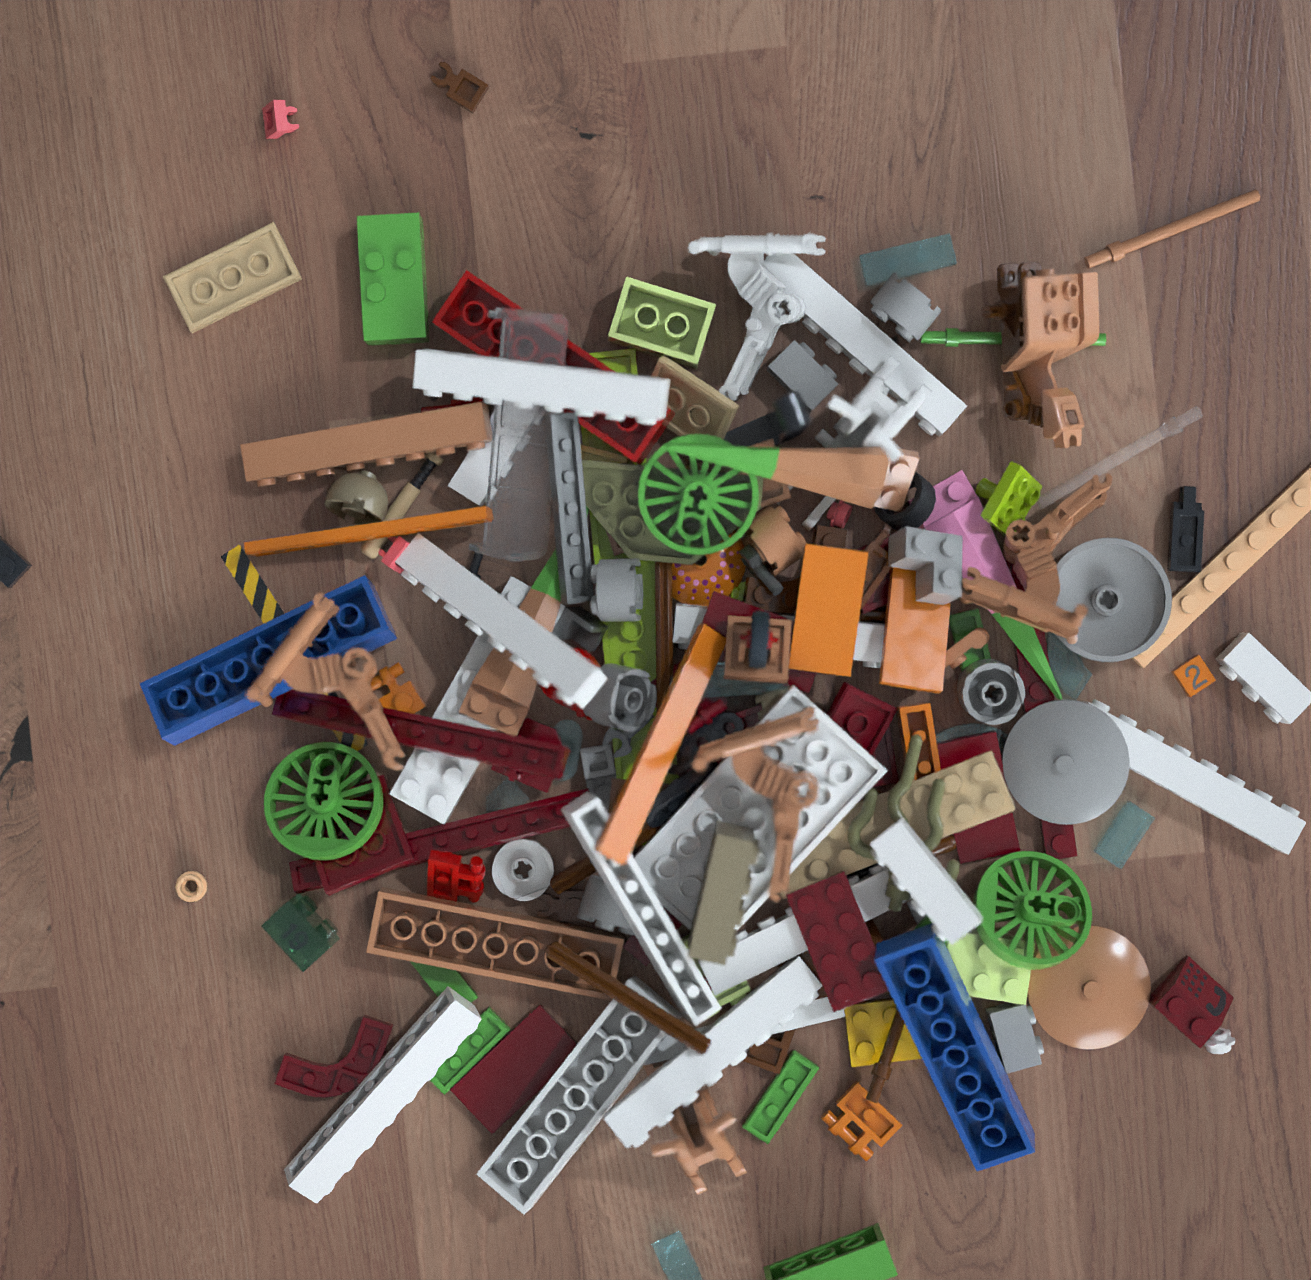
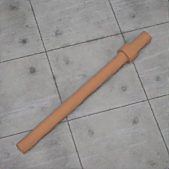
[1084,189,1260,269]

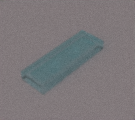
[859,233,957,287]

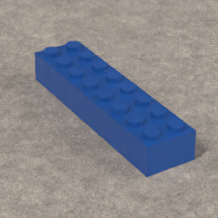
[140,575,398,746]
[874,923,1035,1171]

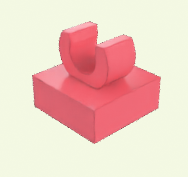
[262,100,299,139]
[378,536,410,574]

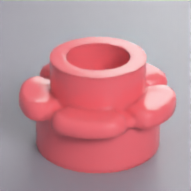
[827,500,853,529]

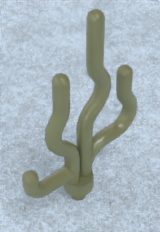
[848,734,960,911]

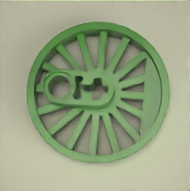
[638,434,759,555]
[264,742,383,861]
[973,851,1092,970]

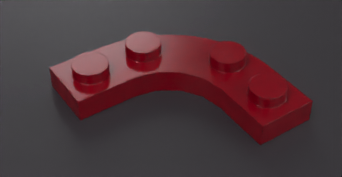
[274,1015,394,1098]

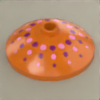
[672,530,746,606]

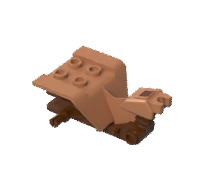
[981,262,1099,448]

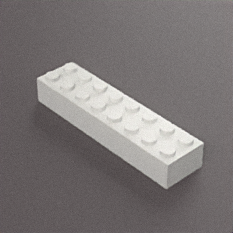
[390,576,566,824]
[477,976,682,1215]

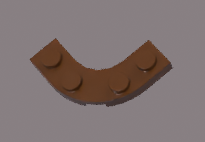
[743,525,847,613]

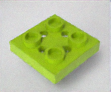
[976,461,1043,536]

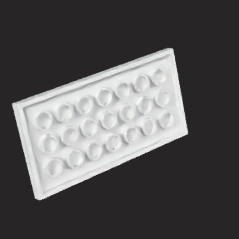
[633,685,887,930]

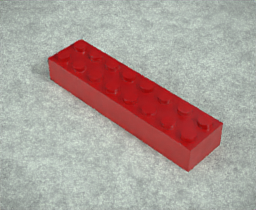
[432,270,676,465]

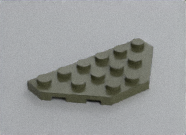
[582,459,764,565]

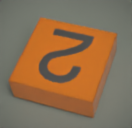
[1171,655,1216,697]

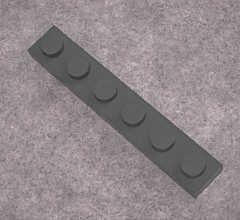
[544,412,594,605]

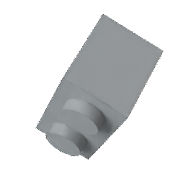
[767,340,838,413]
[985,1002,1044,1074]

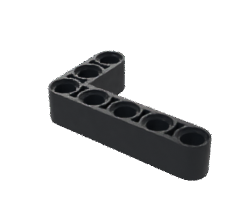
[724,391,812,447]

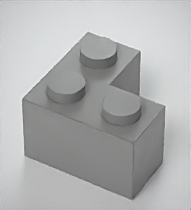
[888,527,963,605]

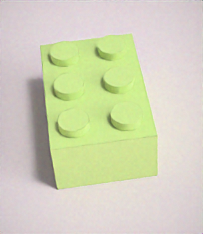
[608,276,716,369]
[945,929,1035,1005]

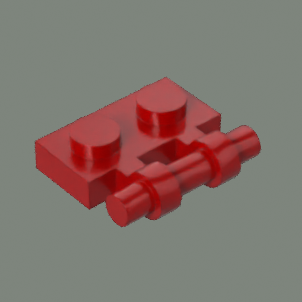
[427,849,485,903]

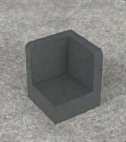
[552,607,608,652]

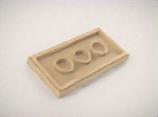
[163,222,302,333]

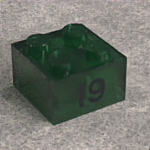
[261,894,340,972]

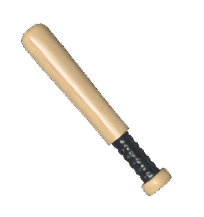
[361,452,444,558]

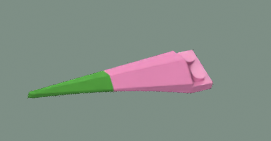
[908,470,1062,700]

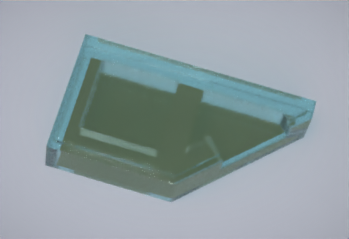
[486,777,530,813]

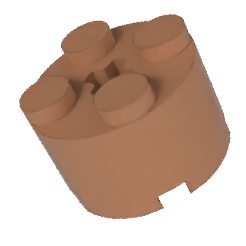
[737,506,807,577]

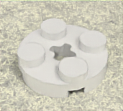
[492,838,554,901]

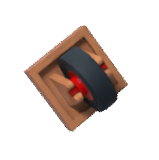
[724,611,791,684]

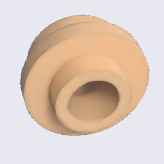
[176,871,207,902]

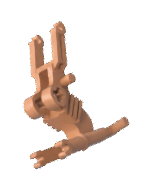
[959,473,1112,644]
[247,592,405,771]
[693,706,819,902]
[643,1001,747,1195]

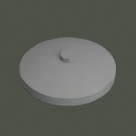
[1055,538,1172,662]
[1002,699,1130,825]

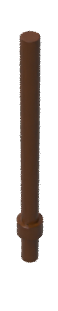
[866,1008,905,1103]

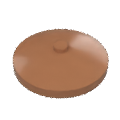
[1027,925,1151,1049]

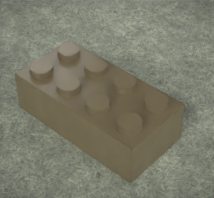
[688,820,760,966]

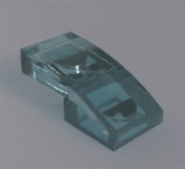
[652,1231,704,1280]

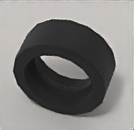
[875,472,936,531]

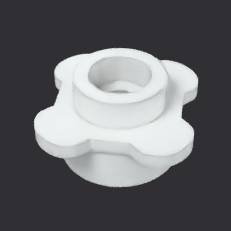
[1205,1027,1235,1054]

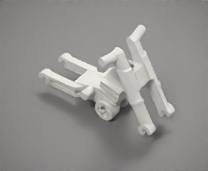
[688,233,826,401]
[777,356,933,531]

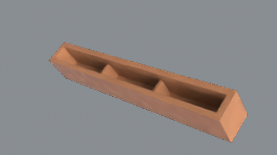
[240,402,494,487]

